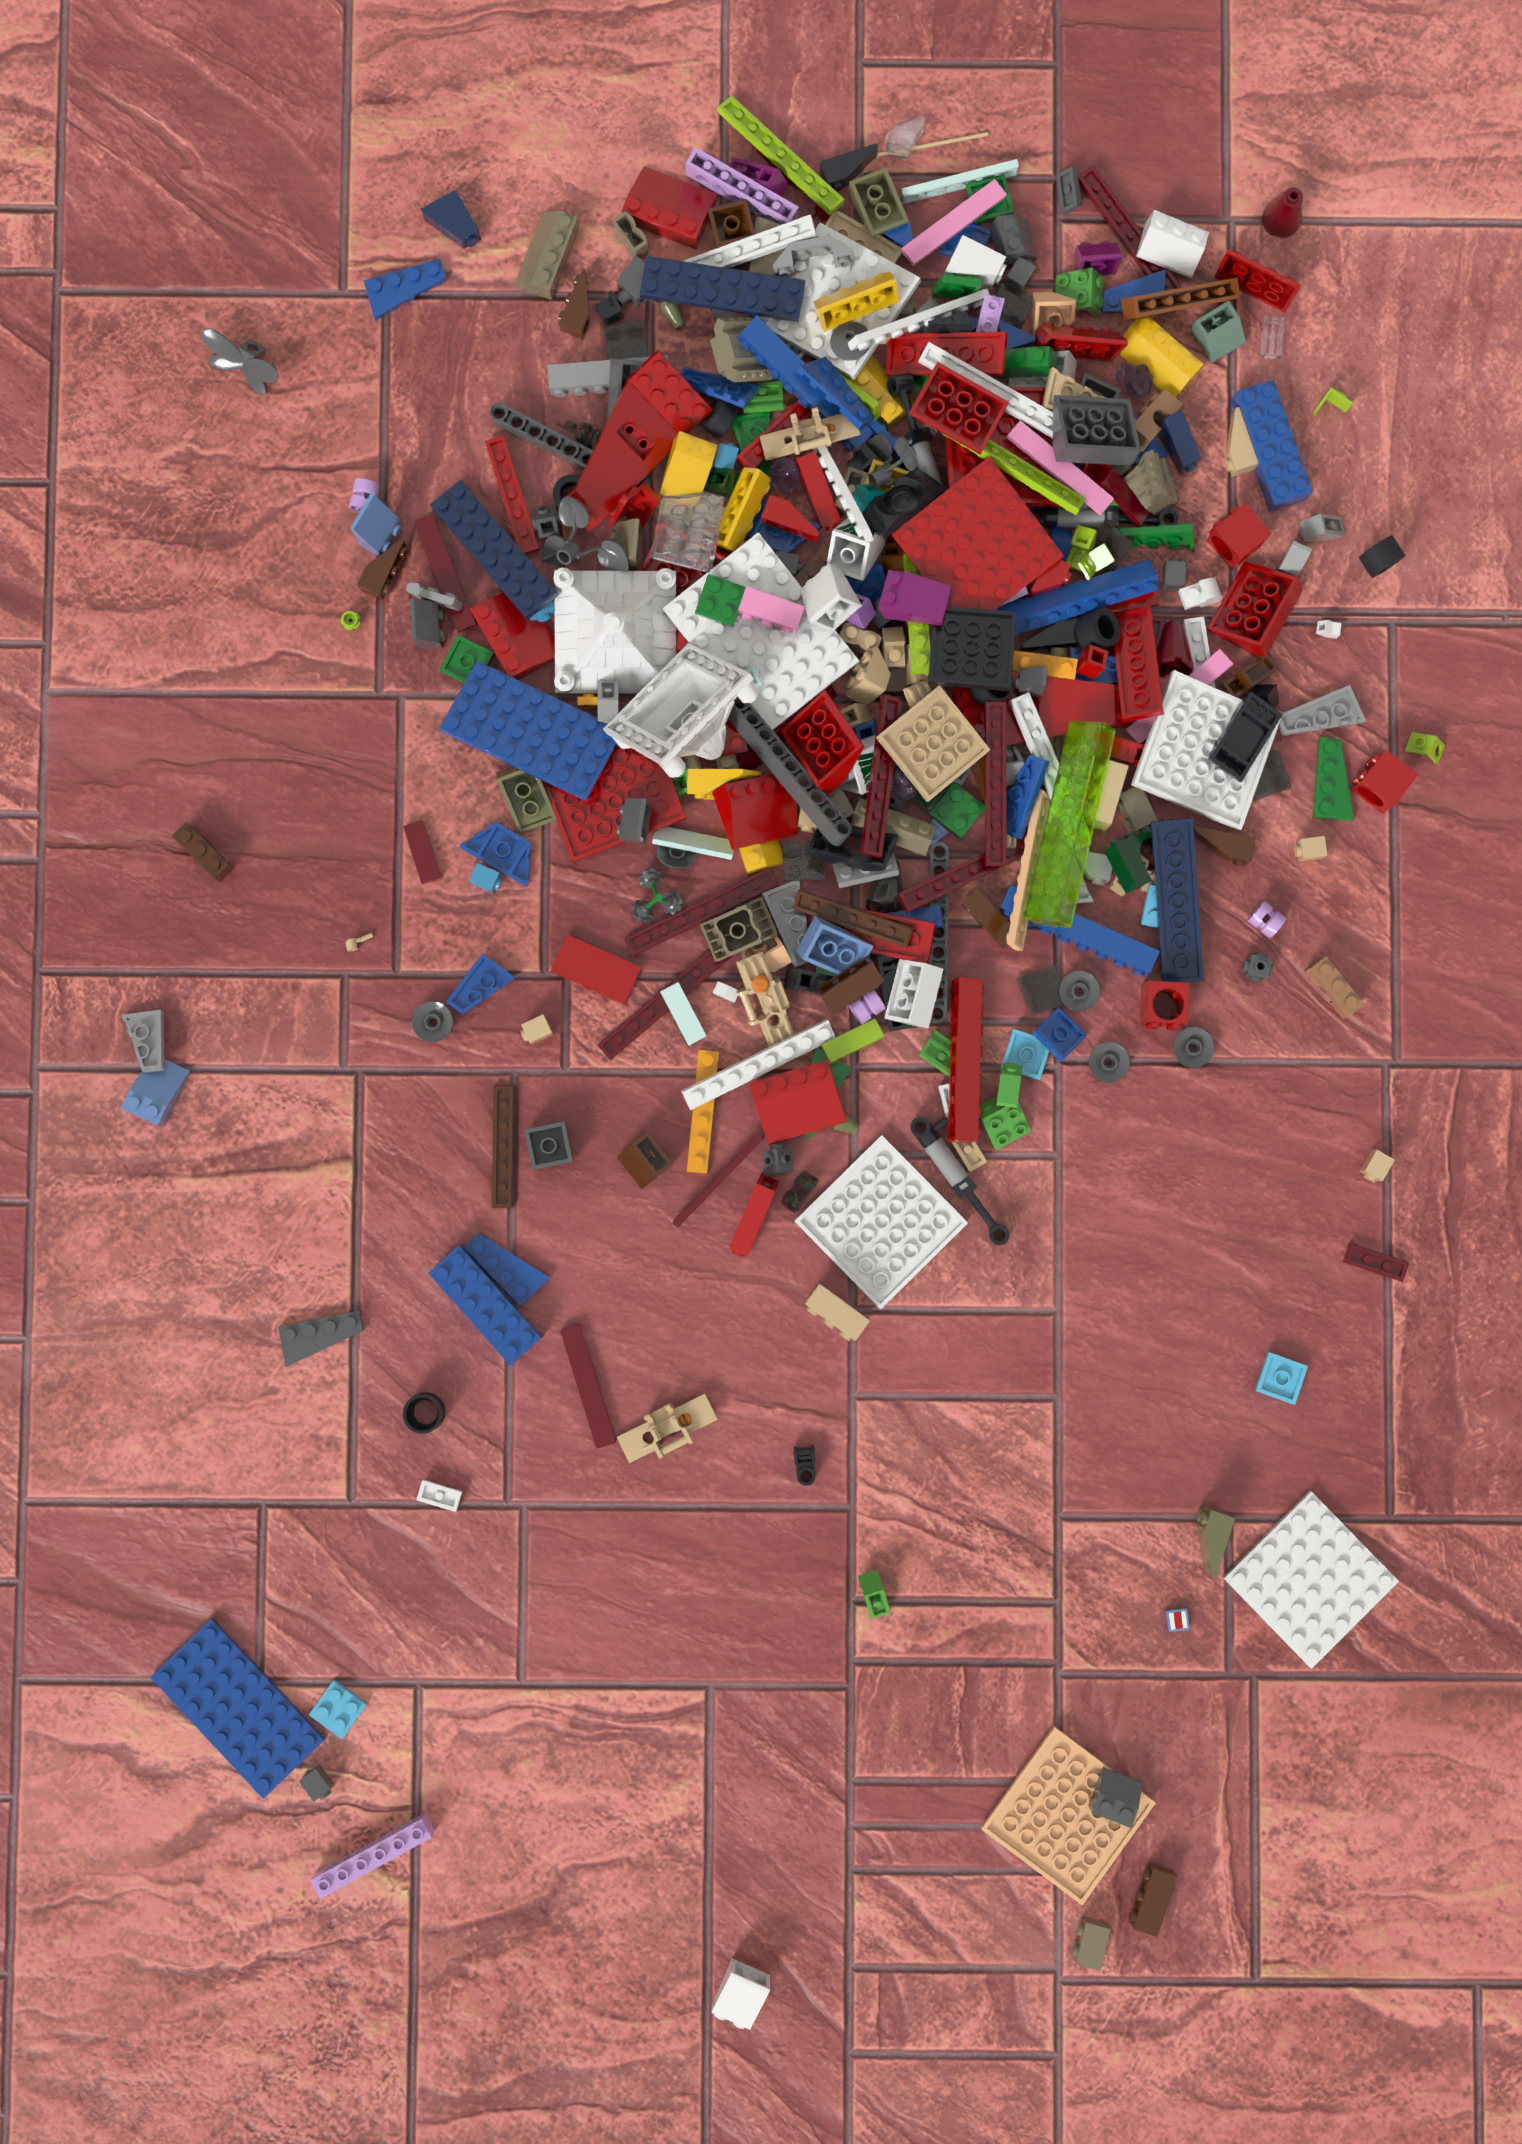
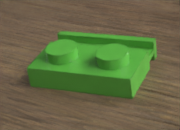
[743,381,784,414]
[918,1030,950,1076]

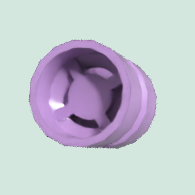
[349,478,380,513]
[1247,900,1287,939]
[848,990,886,1025]

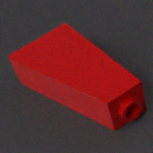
[792,451,841,531]
[729,1174,780,1257]

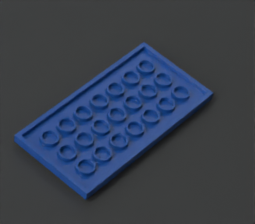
[439,661,617,801]
[150,1618,326,1799]

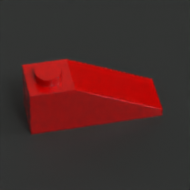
[761,495,820,543]

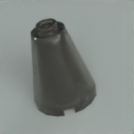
[866,860,905,913]

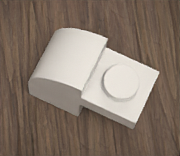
[1178,578,1222,610]

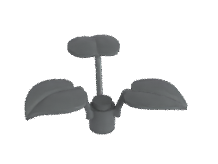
[866,434,928,514]
[541,496,629,572]

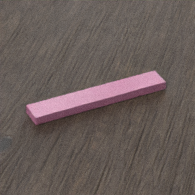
[901,179,1007,266]
[1007,420,1114,516]
[1126,649,1233,744]

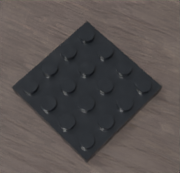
[928,606,1016,691]

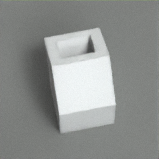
[1316,620,1341,639]
[713,981,738,1003]

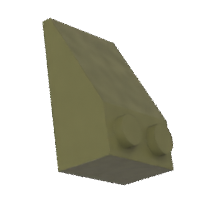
[848,167,909,237]
[496,766,557,834]
[1196,1505,1235,1578]

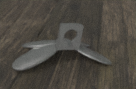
[201,328,278,395]

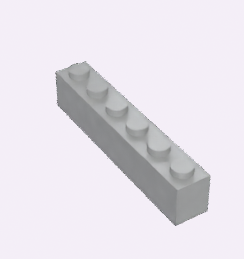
[547,355,668,398]

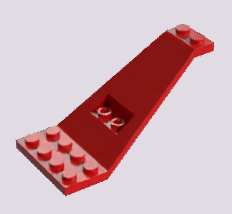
[567,350,713,533]
[952,672,1130,746]

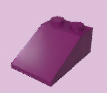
[878,570,952,625]

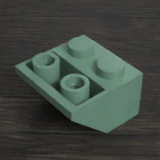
[1190,301,1246,364]

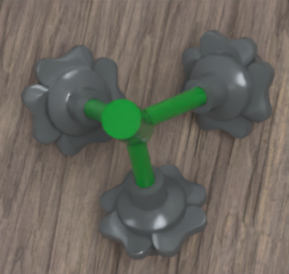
[631,867,684,923]

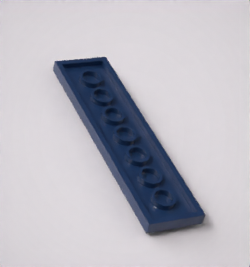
[639,256,805,322]
[430,480,559,620]
[1150,818,1204,983]

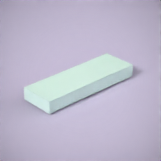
[660,982,706,1046]

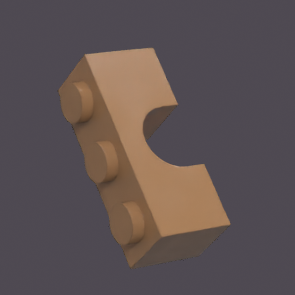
[1134,389,1183,452]
[1305,956,1365,1019]

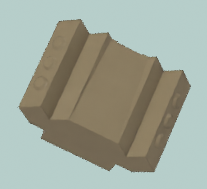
[710,316,773,382]
[1124,450,1178,516]
[700,897,778,962]

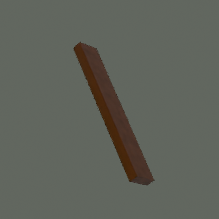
[792,889,914,948]
[492,1085,515,1208]

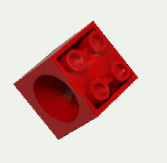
[1206,503,1272,570]
[1350,750,1419,814]
[1140,981,1190,1031]

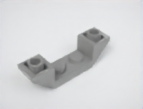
[773,235,855,277]

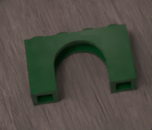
[1104,818,1173,894]

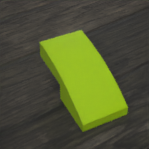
[1066,525,1097,572]

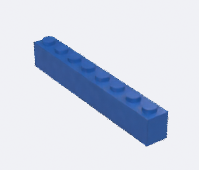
[737,315,873,453]
[996,560,1158,635]
[998,885,1160,976]

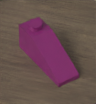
[728,157,788,196]

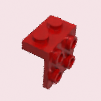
[608,482,663,528]

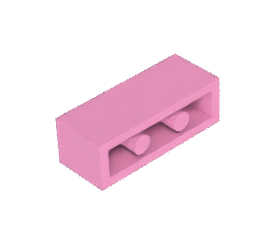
[738,586,805,635]

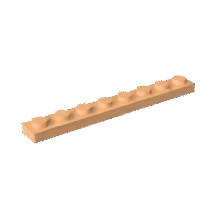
[1006,790,1051,951]

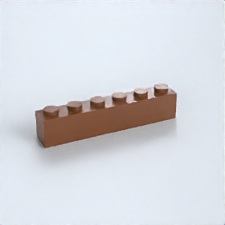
[1121,277,1240,320]

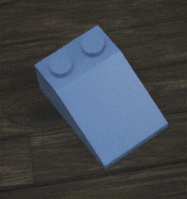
[350,493,402,556]
[797,916,874,974]
[121,1059,190,1126]

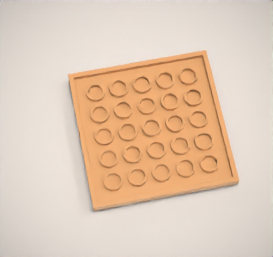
[981,1726,1156,1905]

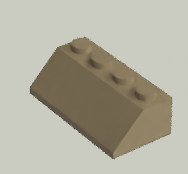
[514,210,580,300]
[850,798,938,856]

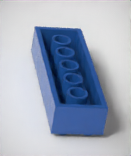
[1231,379,1313,512]
[428,1245,543,1366]

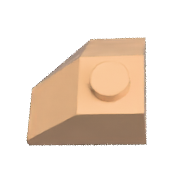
[1031,292,1076,337]
[741,935,792,972]

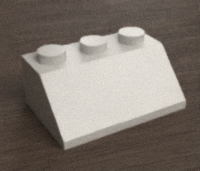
[1136,210,1209,279]
[884,959,943,1029]

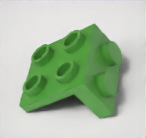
[1055,267,1104,317]
[979,1095,1031,1150]

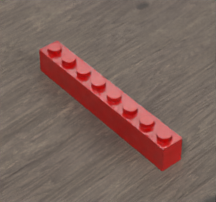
[948,977,984,1143]

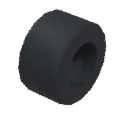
[701,399,738,438]

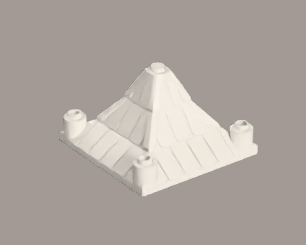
[553,568,676,694]
[603,643,759,777]

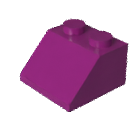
[1074,241,1122,275]

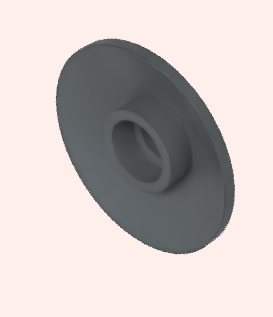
[830,321,870,361]
[656,845,697,869]
[1059,971,1100,1011]
[412,1001,453,1042]
[1173,1027,1214,1068]
[1089,1042,1130,1083]

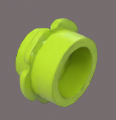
[341,611,360,630]

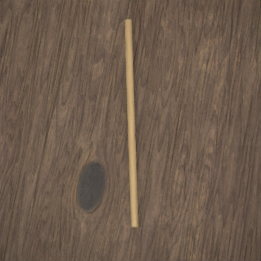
[877,132,988,157]

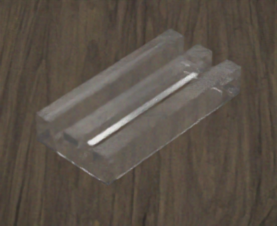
[1260,316,1284,359]

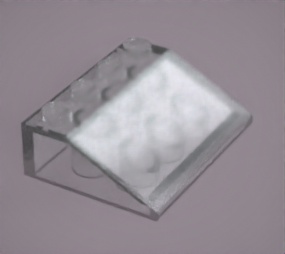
[650,492,725,573]

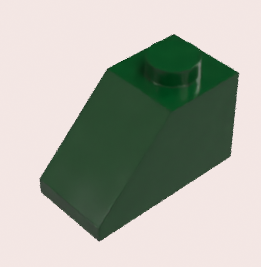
[704,468,740,498]

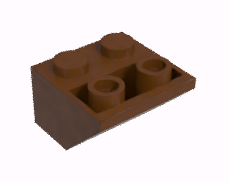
[617,1132,674,1189]

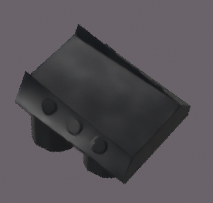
[928,311,973,333]

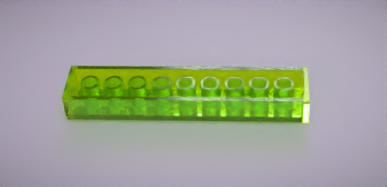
[1024,721,1116,928]

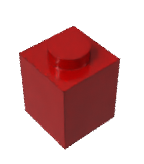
[1076,644,1108,679]

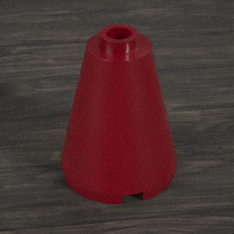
[1262,187,1303,238]
[1157,620,1194,678]

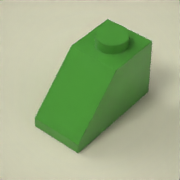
[997,1063,1023,1108]
[858,1570,891,1619]

